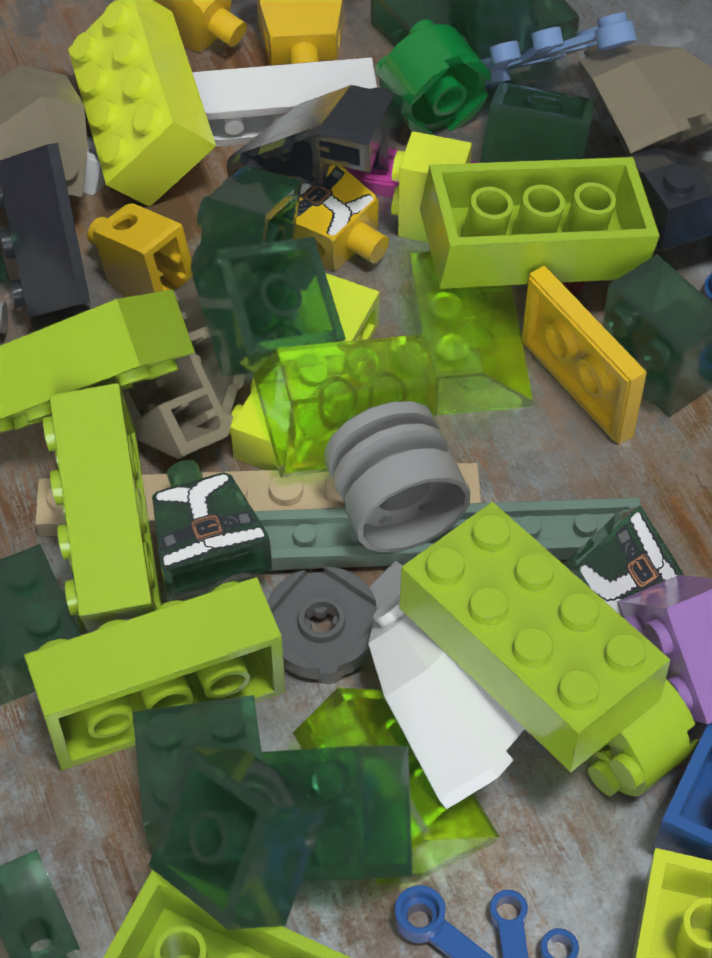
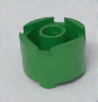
[375,19,491,136]

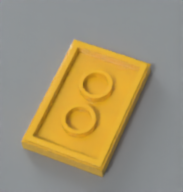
[522,265,647,445]

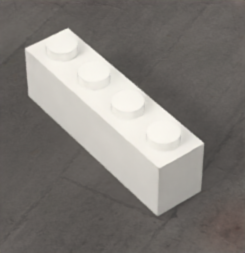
[192,57,377,146]

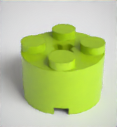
[586,679,698,797]

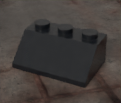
[0,143,91,321]

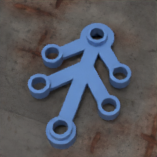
[479,12,637,89]

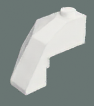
[368,595,530,809]

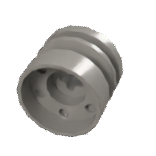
[324,401,471,553]

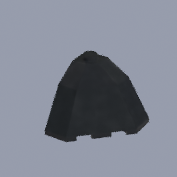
[226,85,404,200]
[624,146,712,252]

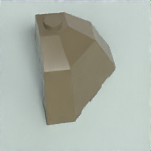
[578,44,712,156]
[0,65,88,204]
[122,254,267,459]

